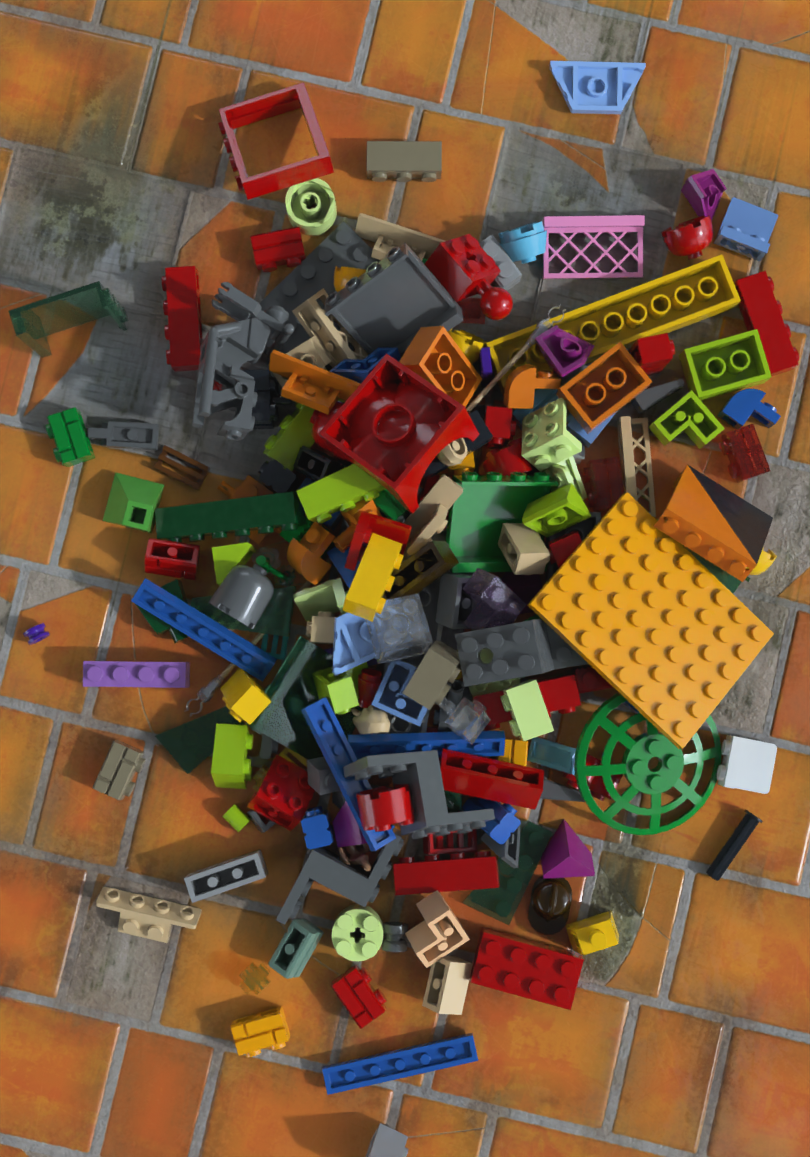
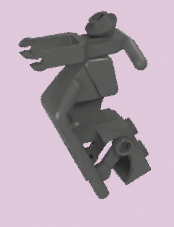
[192,282,295,441]

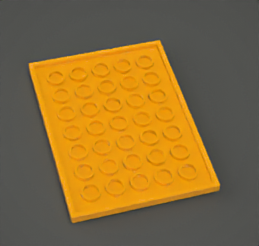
[527,492,774,749]

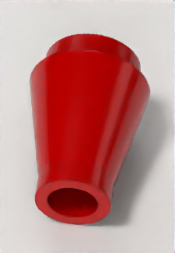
[358,668,383,708]

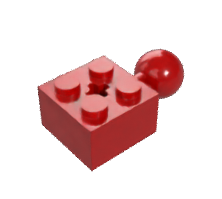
[424,234,513,320]

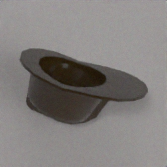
[528,876,572,935]

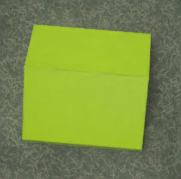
[522,482,591,537]
[212,542,257,586]

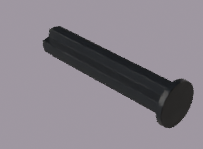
[706,810,763,881]

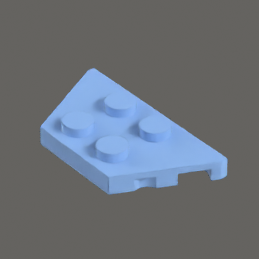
[549,61,646,114]
[332,605,425,676]

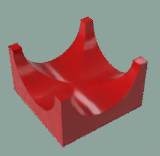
[319,354,479,514]

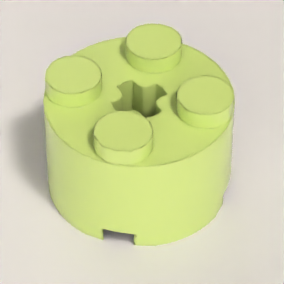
[285,178,337,236]
[332,904,384,961]

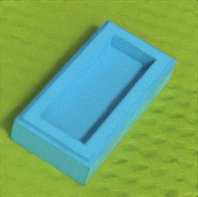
[527,737,576,775]

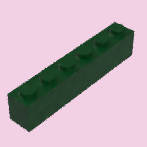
[155,492,306,543]

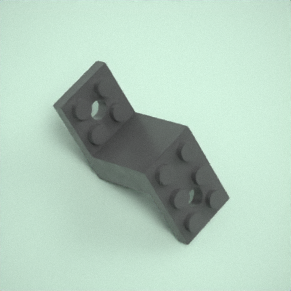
[455,619,588,687]
[343,750,495,839]
[276,828,404,925]

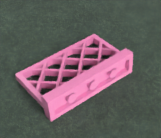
[542,215,645,279]

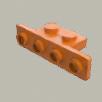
[269,350,360,414]

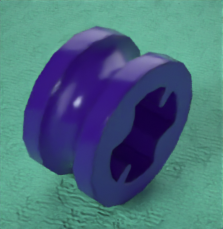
[23,623,50,645]

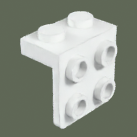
[717,735,777,794]

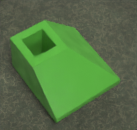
[103,472,165,533]

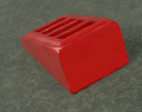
[423,829,477,855]

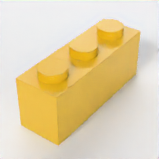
[343,533,404,622]
[220,668,271,725]

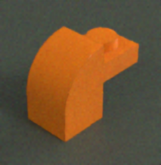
[503,364,561,409]
[287,522,335,586]

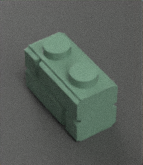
[268,918,324,979]

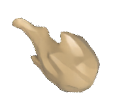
[437,438,468,466]
[351,705,390,734]

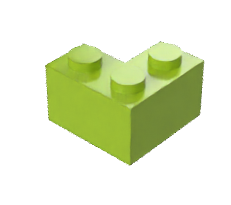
[649,390,725,449]
[312,662,368,714]
[211,723,253,789]

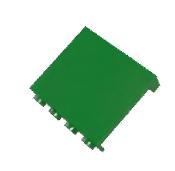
[446,471,559,573]

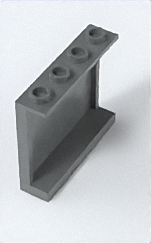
[325,242,463,357]

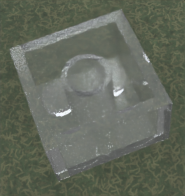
[365,593,433,664]

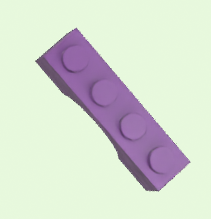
[83,661,190,688]

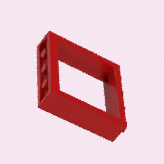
[218,82,334,200]

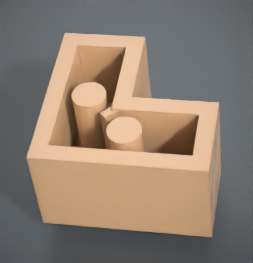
[405,890,470,968]

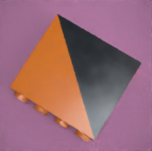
[654,464,773,582]

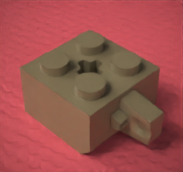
[403,640,461,710]

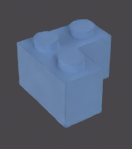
[371,657,428,727]

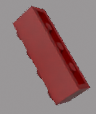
[161,266,203,372]
[734,270,799,376]
[439,748,544,810]
[393,851,500,896]

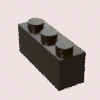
[382,541,459,606]

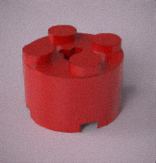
[482,438,540,476]
[356,784,414,832]

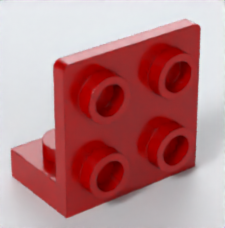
[344,511,412,571]
[247,755,315,831]

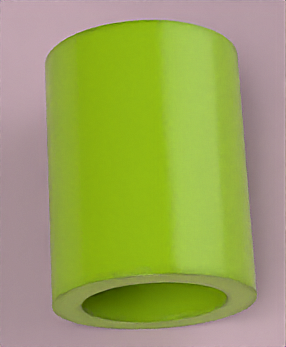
[222,804,251,833]

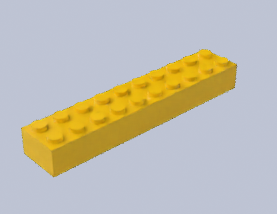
[485,254,741,395]

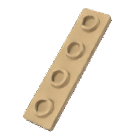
[355,213,445,261]
[402,475,463,563]
[96,887,202,943]

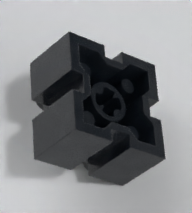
[242,370,292,429]

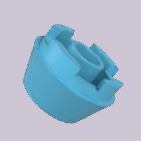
[499,221,547,264]

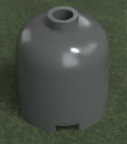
[209,564,274,630]

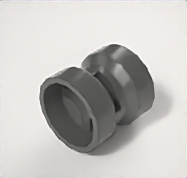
[382,922,409,952]

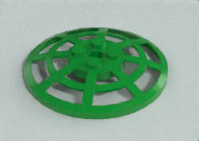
[574,693,722,835]

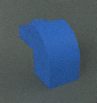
[717,389,781,430]

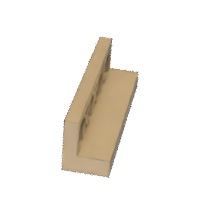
[292,288,369,368]
[617,416,656,517]

